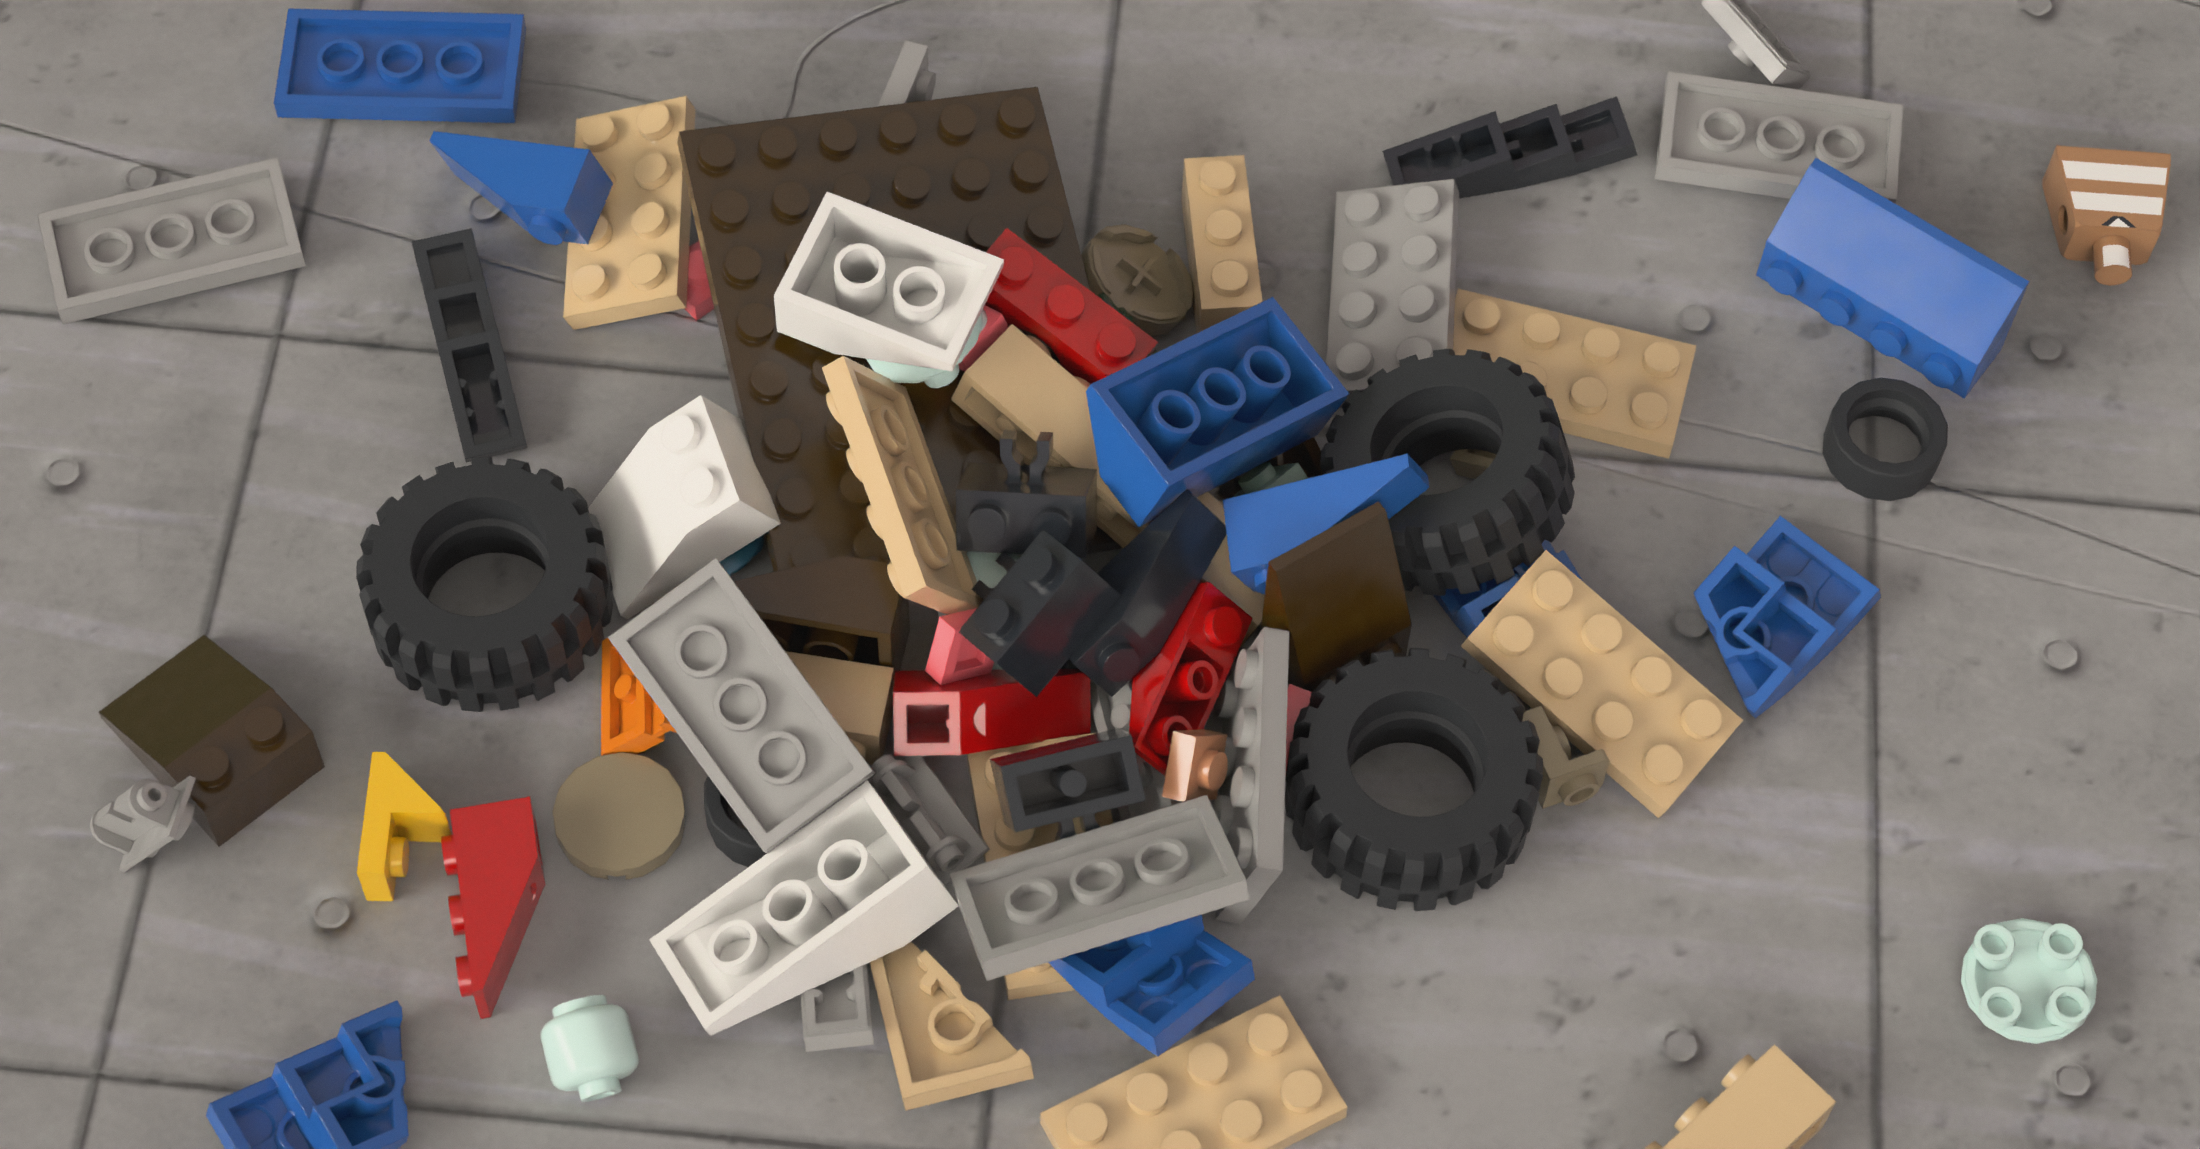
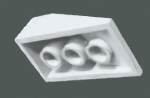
[650,780,959,1036]

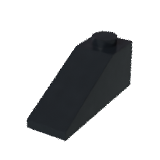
[1070,489,1227,697]

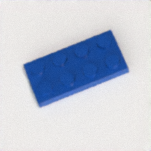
[274,8,526,123]

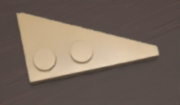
[870,941,1034,1111]

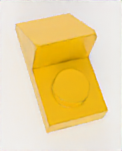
[357,752,452,901]

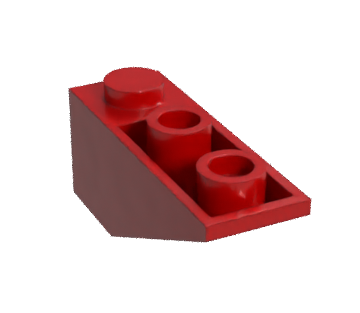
[1129,582,1253,776]
[893,669,1091,756]
[441,796,545,1019]

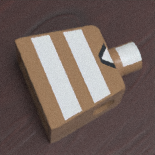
[2042,145,2171,285]

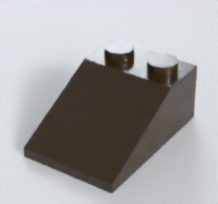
[1260,501,1412,692]
[734,555,910,674]
[99,635,325,847]

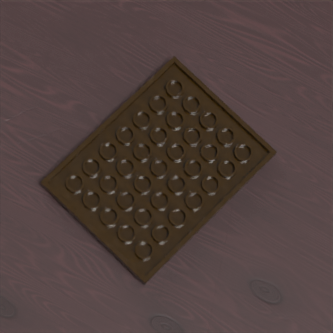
[677,87,1123,572]

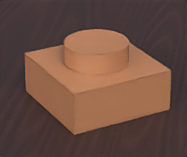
[1162,729,1228,802]

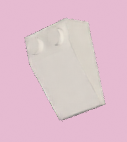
[774,192,1004,371]
[588,395,781,619]

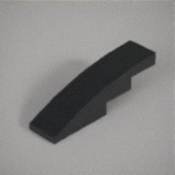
[1382,96,1637,199]
[412,228,527,462]

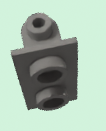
[871,755,990,886]
[90,776,196,872]

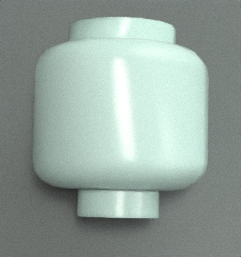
[541,995,639,1102]

